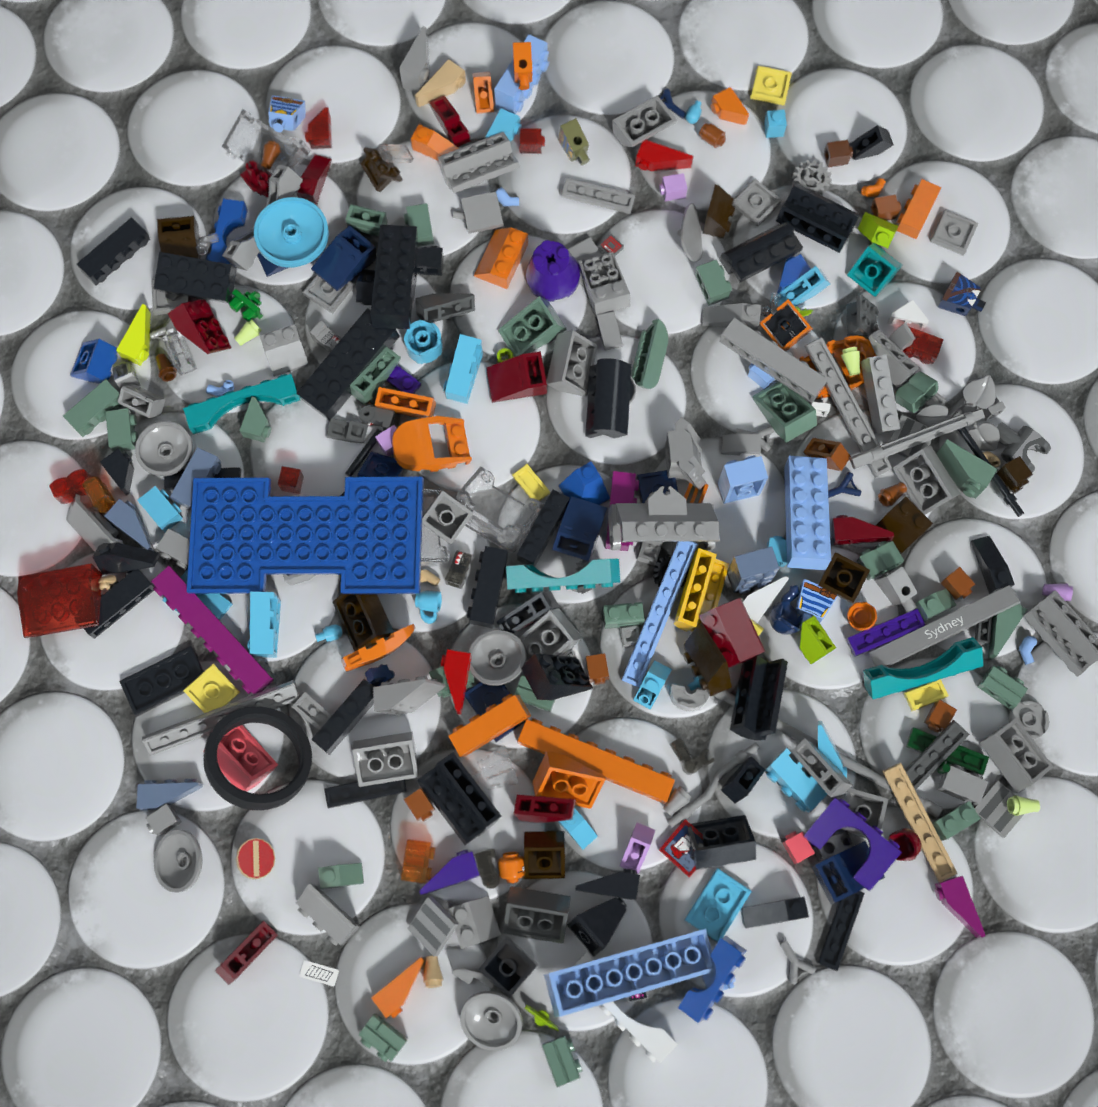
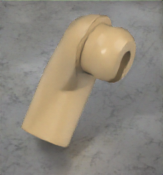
[420,569,441,587]
[98,575,118,590]

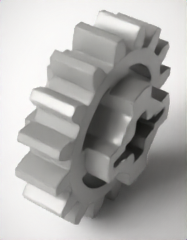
[792,160,832,195]

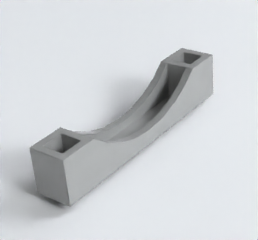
[222,165,303,271]

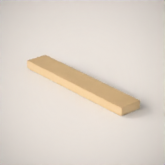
[882,762,958,882]

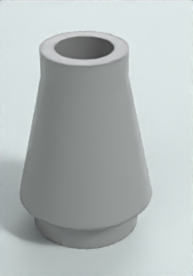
[663,786,692,816]

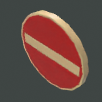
[236,838,275,880]

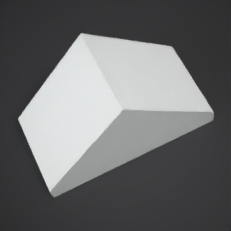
[887,300,929,331]

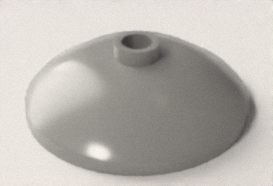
[135,421,193,476]
[468,630,526,685]
[154,830,203,893]
[460,991,523,1051]

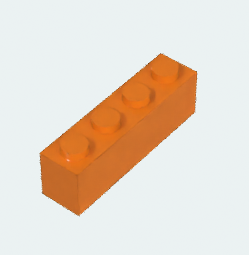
[449,694,531,757]

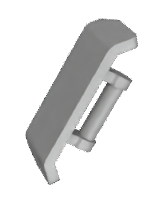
[66,494,123,552]

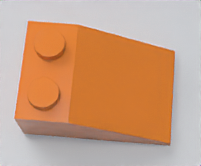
[532,751,606,809]

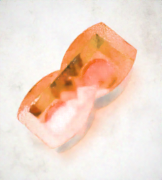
[82,476,116,513]
[401,839,436,884]

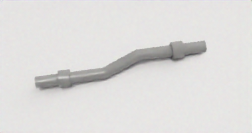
[667,742,760,828]

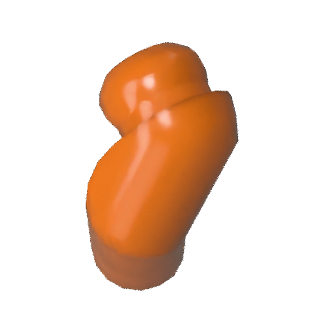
[861,178,886,197]

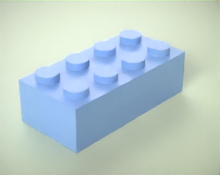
[495,34,549,114]

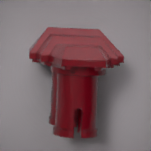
[240,161,272,198]

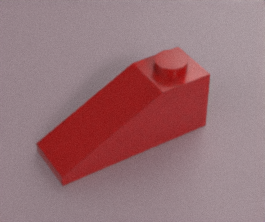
[635,140,694,172]
[441,649,472,715]

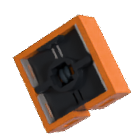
[759,299,813,351]

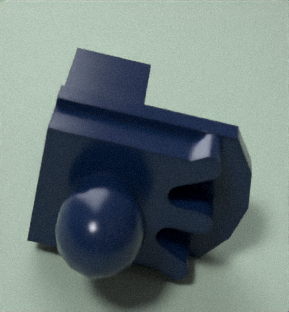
[365,664,395,687]

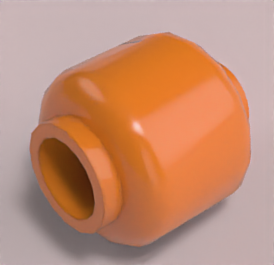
[498,851,525,883]

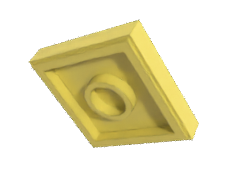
[750,66,792,106]
[183,664,240,713]

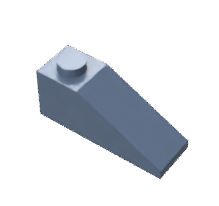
[104,499,154,551]

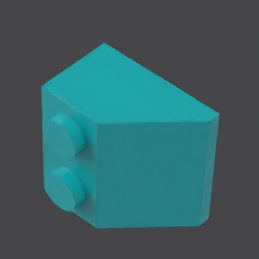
[847,243,902,297]

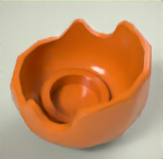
[847,602,877,631]

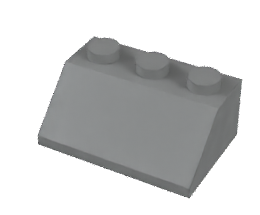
[613,95,677,147]
[547,330,598,396]
[892,446,961,515]
[980,718,1053,793]
[352,732,419,787]
[296,883,360,946]

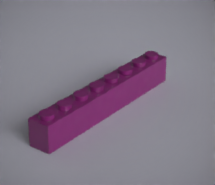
[151,566,274,694]

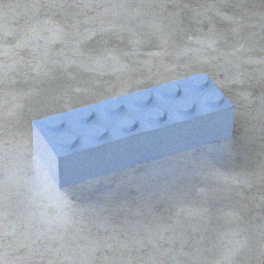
[784,456,831,570]

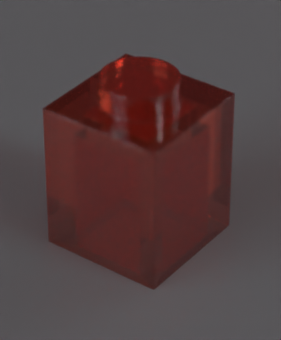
[520,128,545,154]
[278,466,304,494]

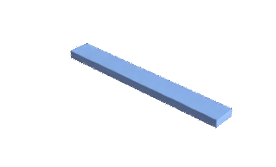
[621,542,698,688]

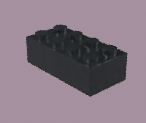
[153,252,237,304]

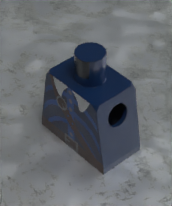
[938,272,986,316]

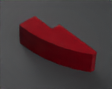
[429,95,471,147]

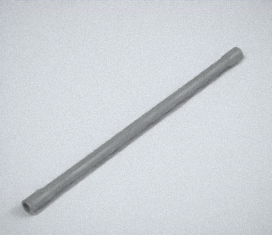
[706,690,943,818]

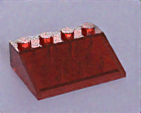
[17,563,102,638]

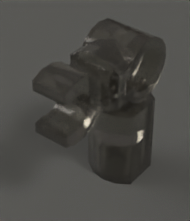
[669,737,714,775]

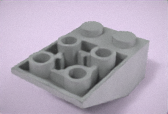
[578,252,630,316]
[373,676,445,715]

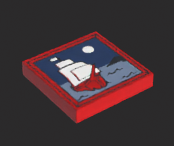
[659,819,703,877]

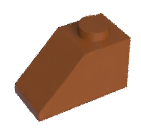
[803,438,851,471]

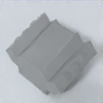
[665,417,706,490]

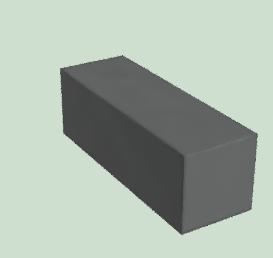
[975,617,992,646]

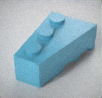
[443,334,483,404]
[247,592,281,658]
[765,748,828,813]

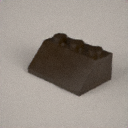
[333,594,394,652]
[683,623,732,697]

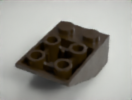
[157,216,200,259]

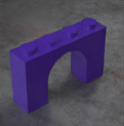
[803,798,902,891]

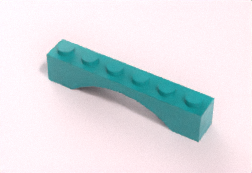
[183,374,300,435]
[506,559,620,593]
[863,637,983,700]

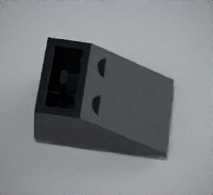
[521,653,593,701]

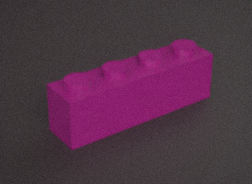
[605,471,639,551]

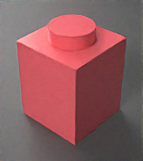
[782,831,815,864]

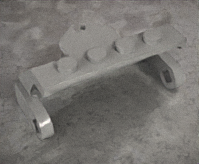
[608,486,720,550]

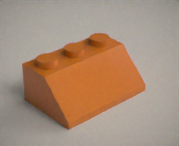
[474,227,528,289]

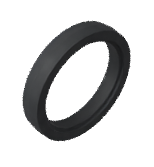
[203,706,312,810]

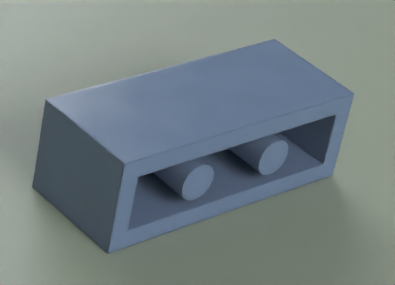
[170,447,222,510]

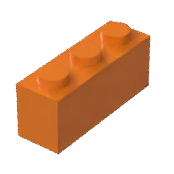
[896,179,942,239]
[375,387,436,418]

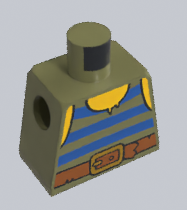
[558,118,590,166]

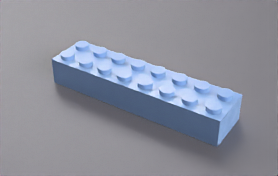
[544,929,716,1017]

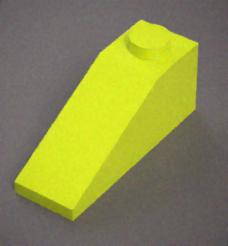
[116,304,151,366]

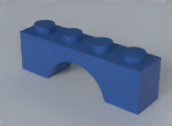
[207,199,248,266]
[678,936,747,1023]

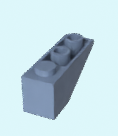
[137,779,203,810]

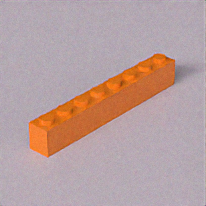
[518,718,675,804]

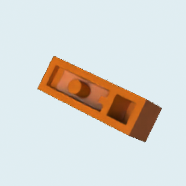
[411,124,459,161]
[372,957,425,1018]

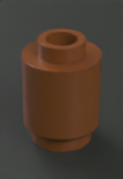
[699,123,726,148]

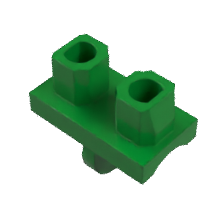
[229,289,263,322]

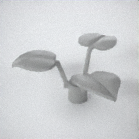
[916,375,1000,451]

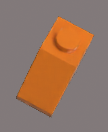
[473,72,494,113]
[710,87,749,125]

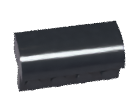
[776,183,860,253]
[720,221,803,282]
[585,358,632,439]
[730,655,788,740]
[417,752,502,846]

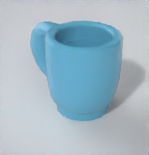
[415,590,442,624]

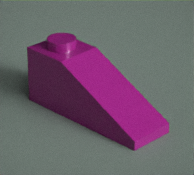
[935,876,986,938]

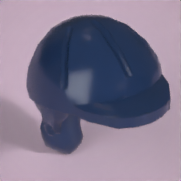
[769,585,802,635]

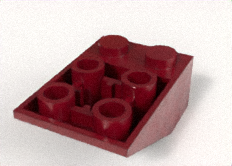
[168,299,231,354]
[486,351,547,403]

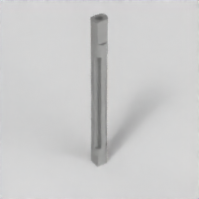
[849,409,985,469]

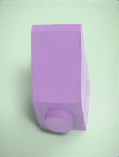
[620,823,655,874]

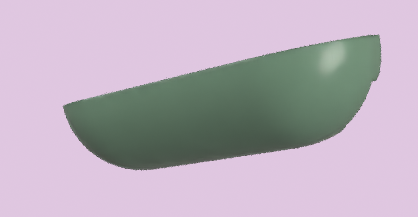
[631,319,668,389]

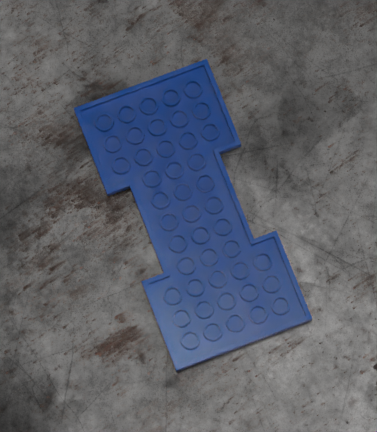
[187,477,424,594]

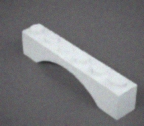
[574,952,677,1063]

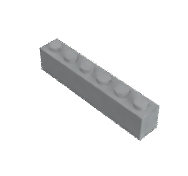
[720,318,828,403]

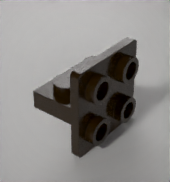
[360,147,403,192]

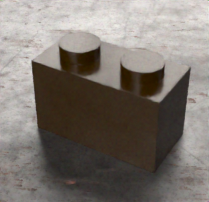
[997,456,1033,494]

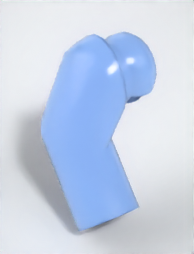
[496,188,519,206]
[206,380,235,397]
[1019,636,1037,665]

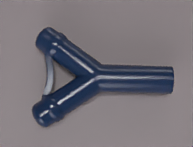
[660,89,686,119]
[828,472,862,498]

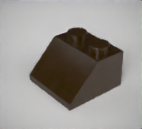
[703,184,736,239]
[875,497,933,554]
[818,552,870,604]
[524,831,565,879]

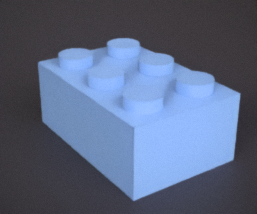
[717,455,768,504]

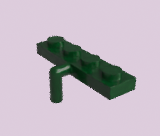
[906,727,989,776]

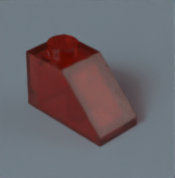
[305,107,332,149]

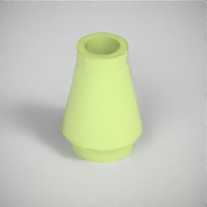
[234,319,262,346]
[841,347,860,376]
[1007,795,1040,816]

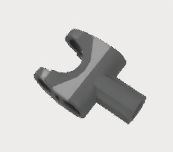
[997,422,1051,473]

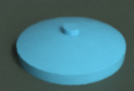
[254,197,329,268]

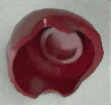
[888,828,922,861]

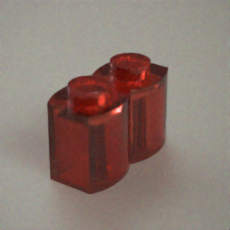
[49,469,96,504]

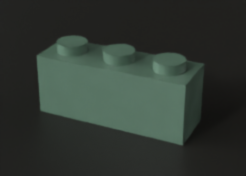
[63,379,122,437]

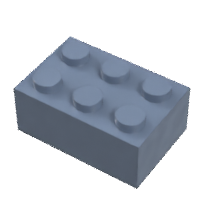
[727,546,779,594]

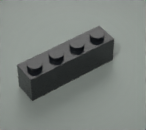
[77,217,151,286]
[517,489,570,567]
[467,546,508,628]
[75,569,154,639]
[311,679,374,755]

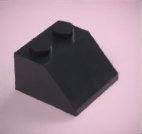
[478,936,538,998]

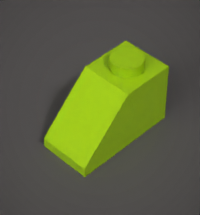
[857,212,898,249]
[800,615,836,664]

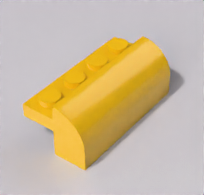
[674,548,729,632]

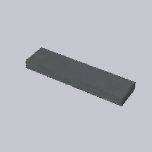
[905,720,970,790]

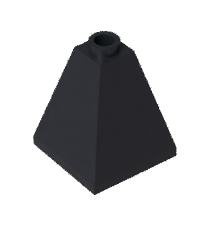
[567,897,627,957]

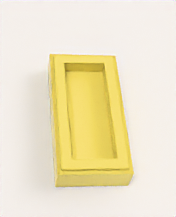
[512,464,550,505]
[903,679,949,711]

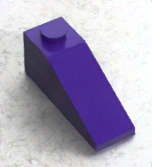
[420,849,480,895]

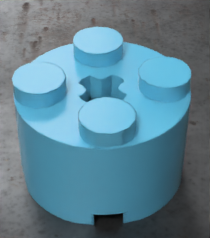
[404,320,443,364]

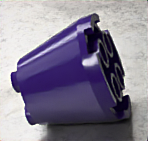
[526,240,580,302]

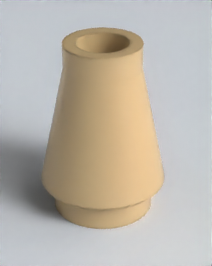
[423,956,444,988]

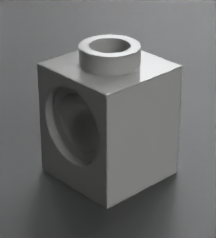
[146,804,181,836]

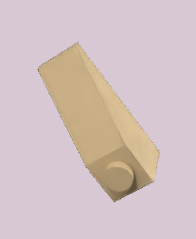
[415,59,466,107]

